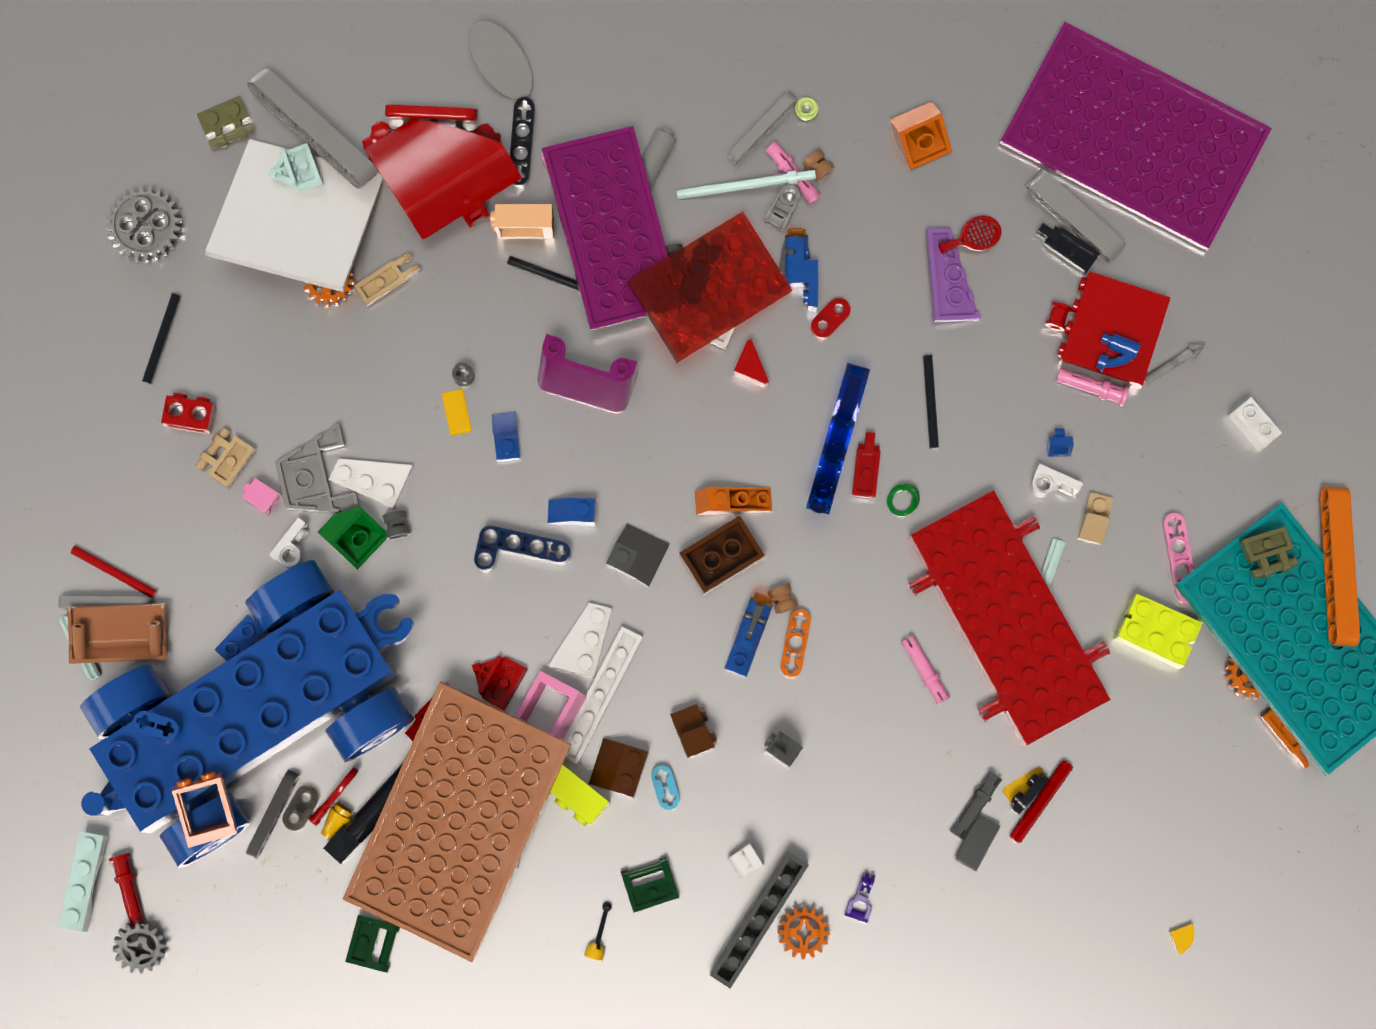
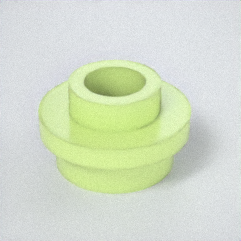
[795,97,818,121]

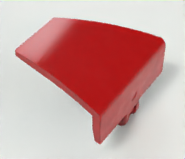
[365,119,521,240]

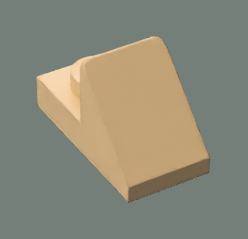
[1078,492,1113,544]

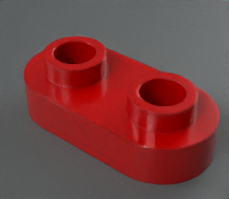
[811,298,851,339]

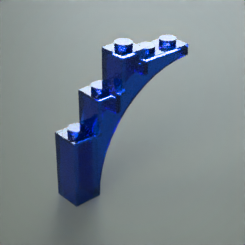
[806,363,870,515]

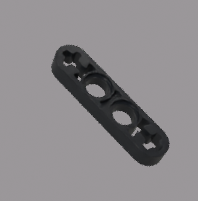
[510,97,535,188]

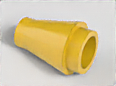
[321,803,353,840]

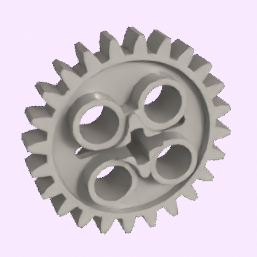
[105,186,183,262]

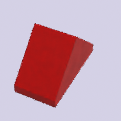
[734,339,769,388]

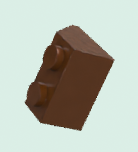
[588,738,649,799]

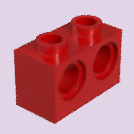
[161,393,216,434]

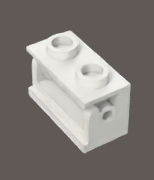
[1228,397,1282,452]

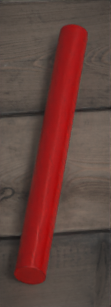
[70,545,157,599]

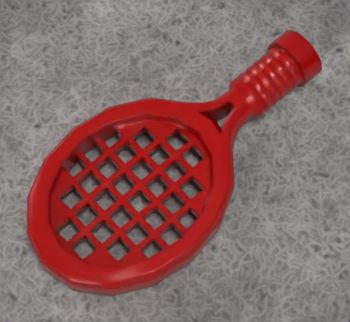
[938,215,1002,254]
[309,767,358,826]

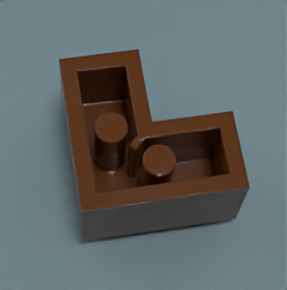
[670,704,717,760]

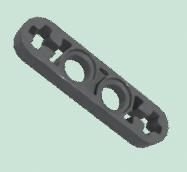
[246,770,300,859]

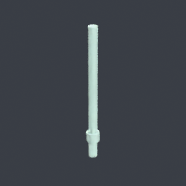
[677,170,816,199]

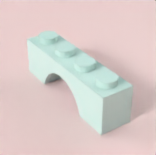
[58,831,109,932]

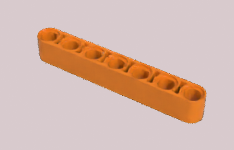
[1320,486,1360,647]

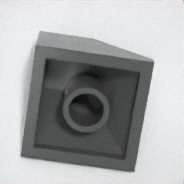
[606,524,670,587]

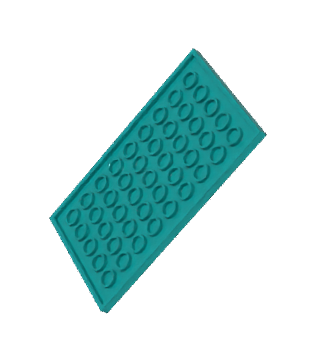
[1174,503,1376,776]

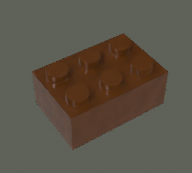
[679,516,765,596]

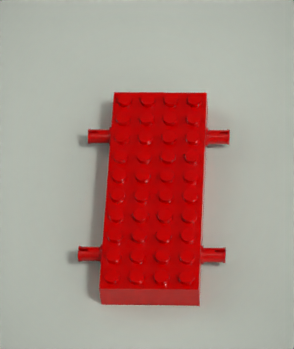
[908,490,1111,747]

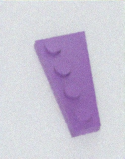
[925,228,981,322]

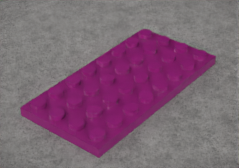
[542,126,682,331]

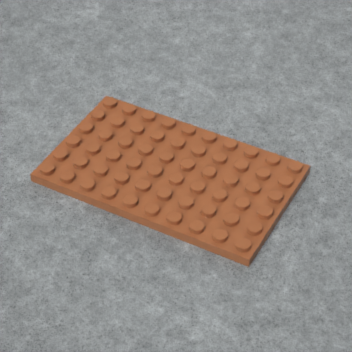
[343,681,572,962]

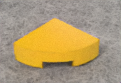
[1169,923,1195,955]

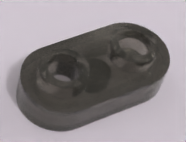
[282,786,320,831]

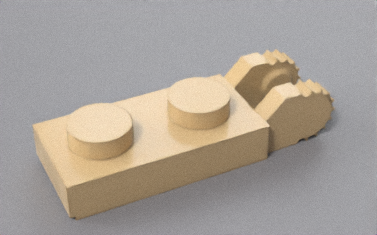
[354,253,421,307]

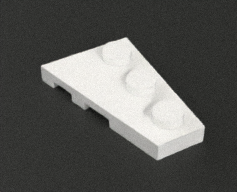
[329,458,413,509]

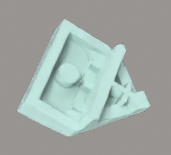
[268,143,323,192]

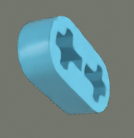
[651,765,680,810]

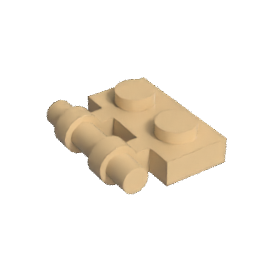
[195,428,256,488]

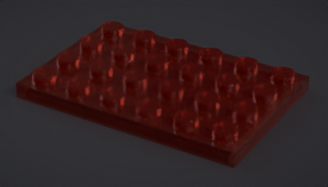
[627,211,792,363]

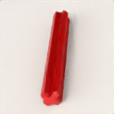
[1010,761,1073,843]

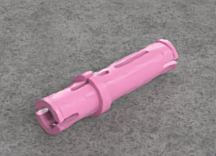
[765,141,821,204]
[901,635,950,705]

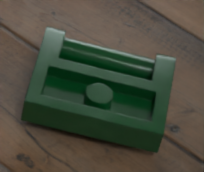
[620,856,679,913]
[345,915,400,973]

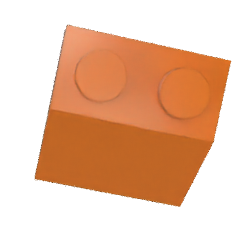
[890,101,953,170]

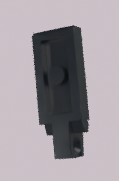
[1036,223,1100,274]

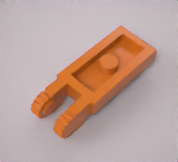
[1261,709,1309,769]

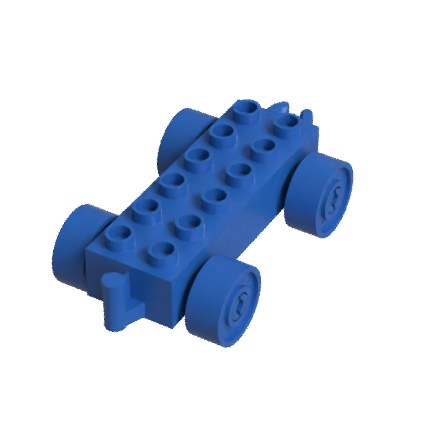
[80,560,415,868]

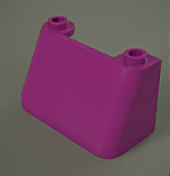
[537,334,638,413]

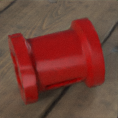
[1045,302,1072,331]

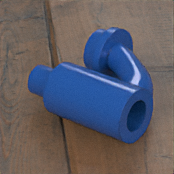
[1096,333,1141,372]

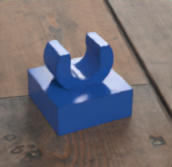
[1047,428,1074,457]

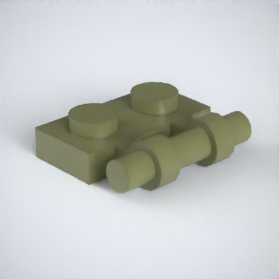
[197,96,255,150]
[1240,526,1298,579]

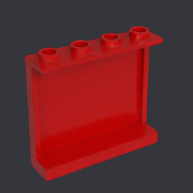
[1057,271,1171,390]

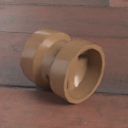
[802,149,835,182]
[767,583,798,615]

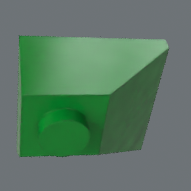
[318,507,387,570]

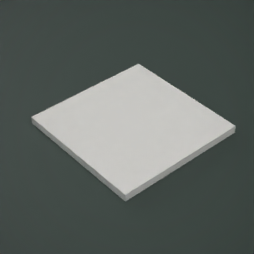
[205,139,384,292]

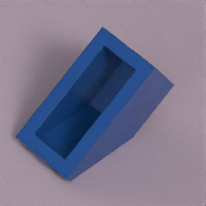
[547,498,596,526]

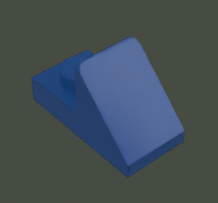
[492,412,521,462]

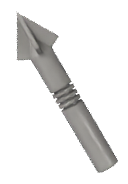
[1145,343,1206,384]

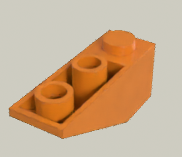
[695,487,772,515]

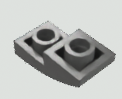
[955,815,1000,871]

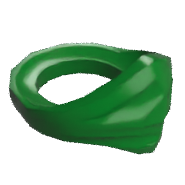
[887,483,920,516]

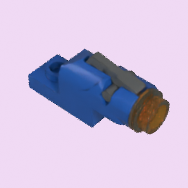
[779,228,818,311]
[724,592,773,678]

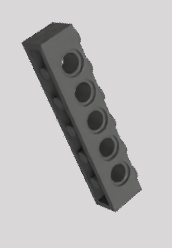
[710,852,809,989]

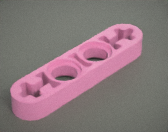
[1162,513,1194,605]

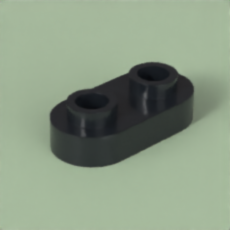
[1010,772,1049,815]

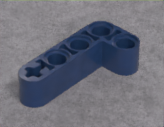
[474,526,571,572]

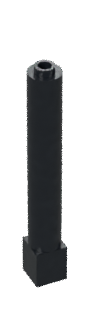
[323,763,403,865]

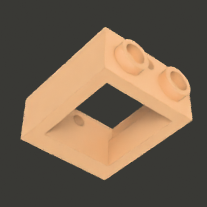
[490,204,554,238]

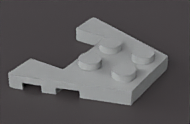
[275,424,359,513]

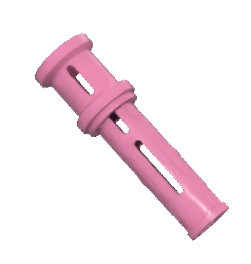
[1056,368,1130,407]

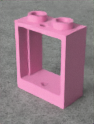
[515,671,586,739]

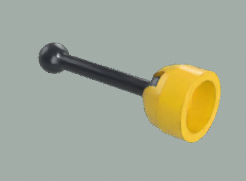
[584,902,612,961]

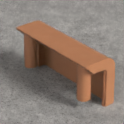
[67,603,167,664]

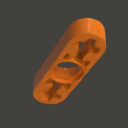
[780,609,811,678]

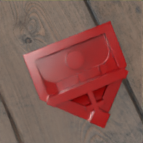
[472,656,528,711]

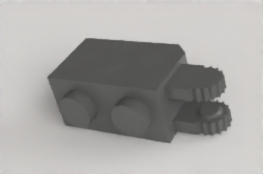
[764,731,803,769]

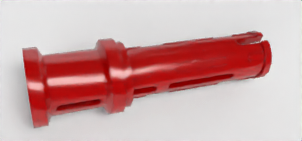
[109,853,145,926]

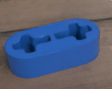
[133,711,180,741]

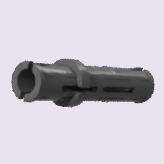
[950,771,1002,840]

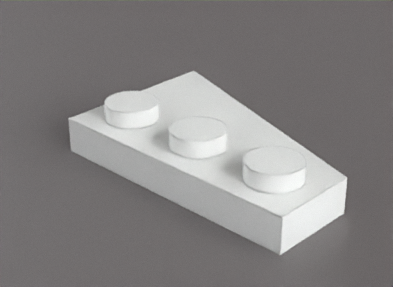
[548,603,612,678]

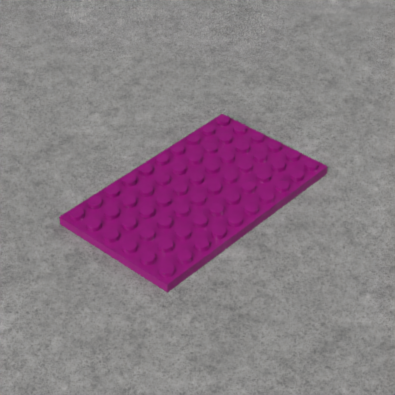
[1000,22,1272,251]

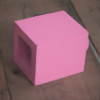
[242,478,282,516]

